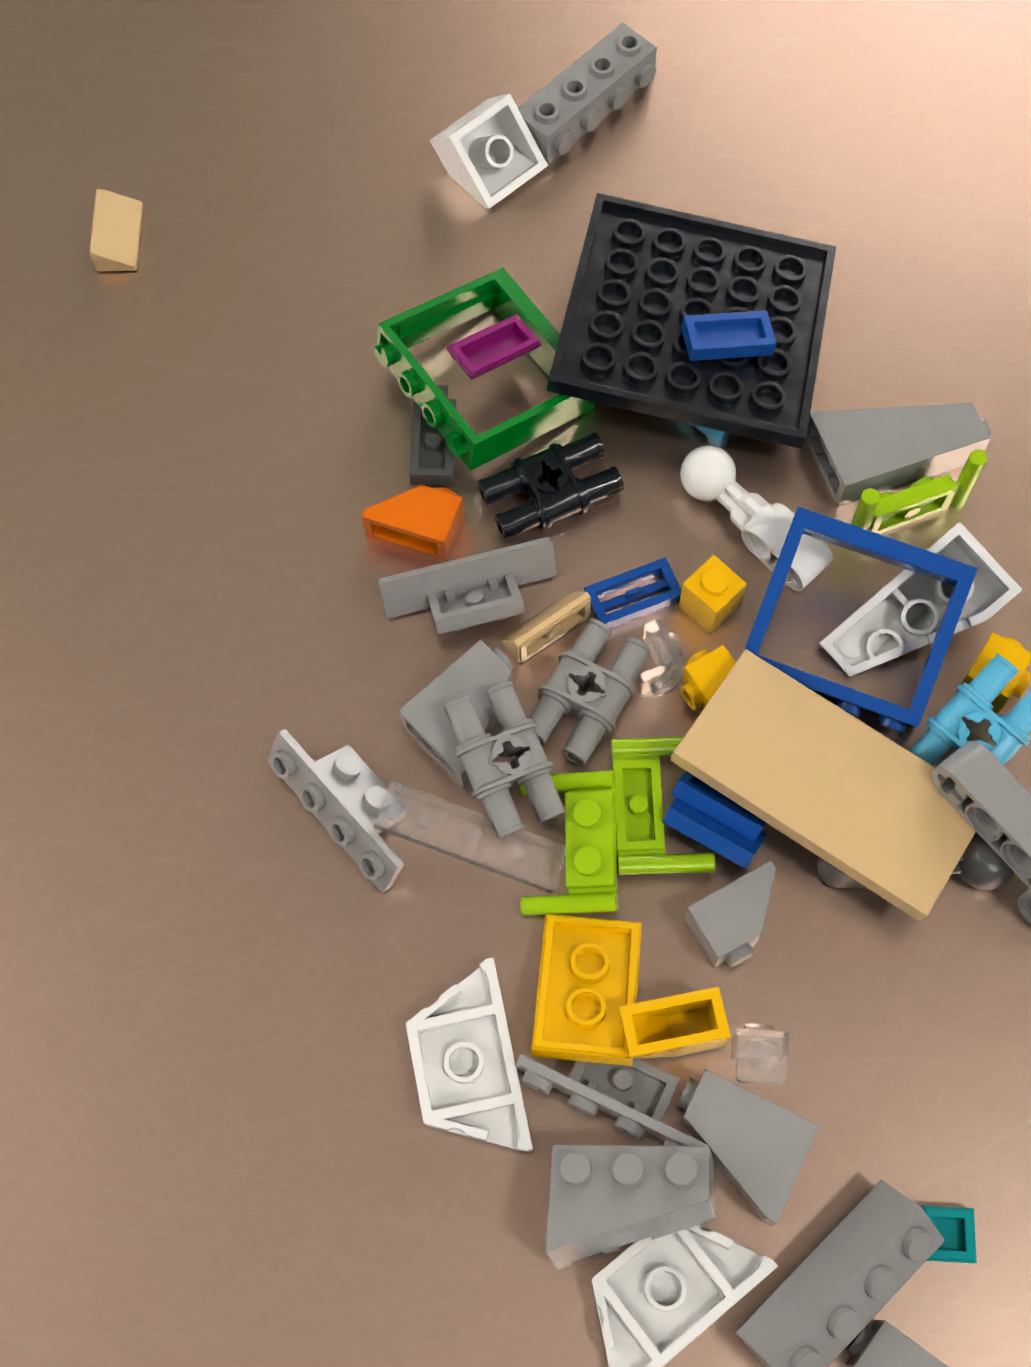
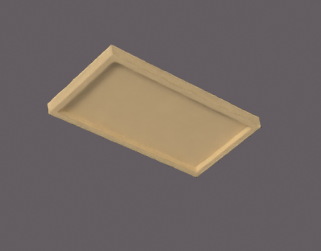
[670,649,976,922]

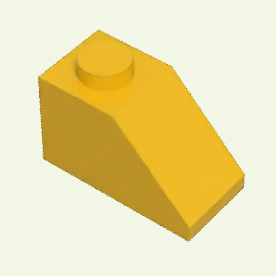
[619,987,731,1059]

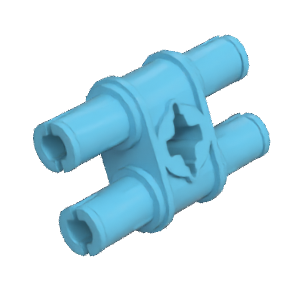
[909,653,1031,766]

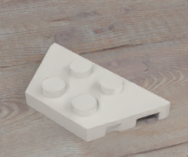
[405,958,533,1153]
[591,1225,778,1367]

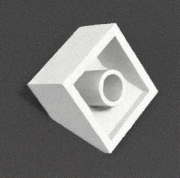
[429,93,548,209]

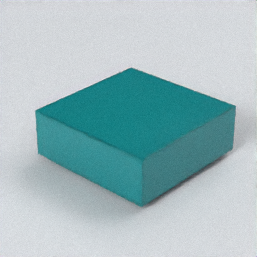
[921,1205,977,1264]

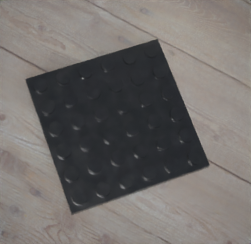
[546,193,836,449]

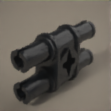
[477,432,624,541]

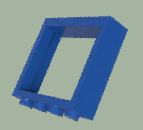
[744,506,978,733]

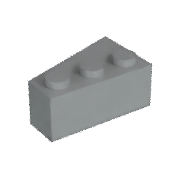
[546,1145,716,1270]

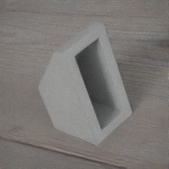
[684,861,776,968]

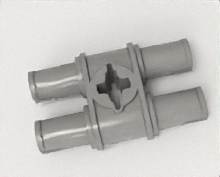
[529,618,651,767]
[443,681,566,840]

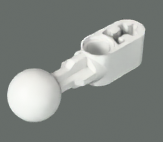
[680,445,833,591]

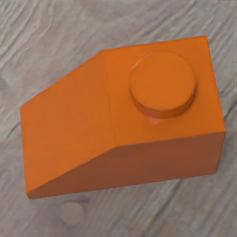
[361,485,465,562]

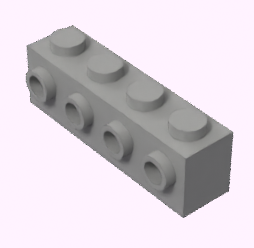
[518,23,657,164]
[736,1180,945,1367]

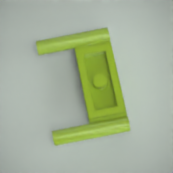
[851,450,988,534]
[611,736,715,875]
[520,770,619,916]

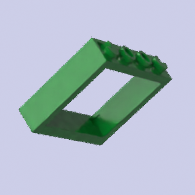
[374,268,596,471]

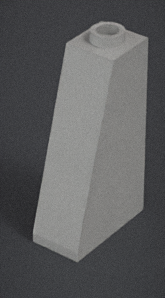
[806,403,991,507]

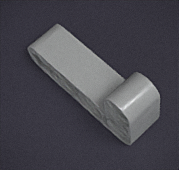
[931,741,1031,924]

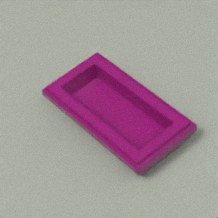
[446,314,541,380]

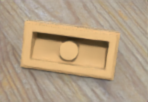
[90,189,143,271]
[501,591,591,664]

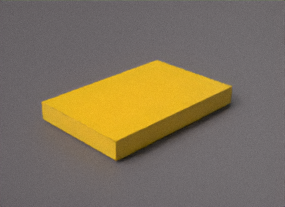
[531,914,642,1066]

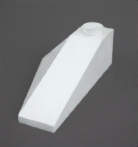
[819,522,1023,677]

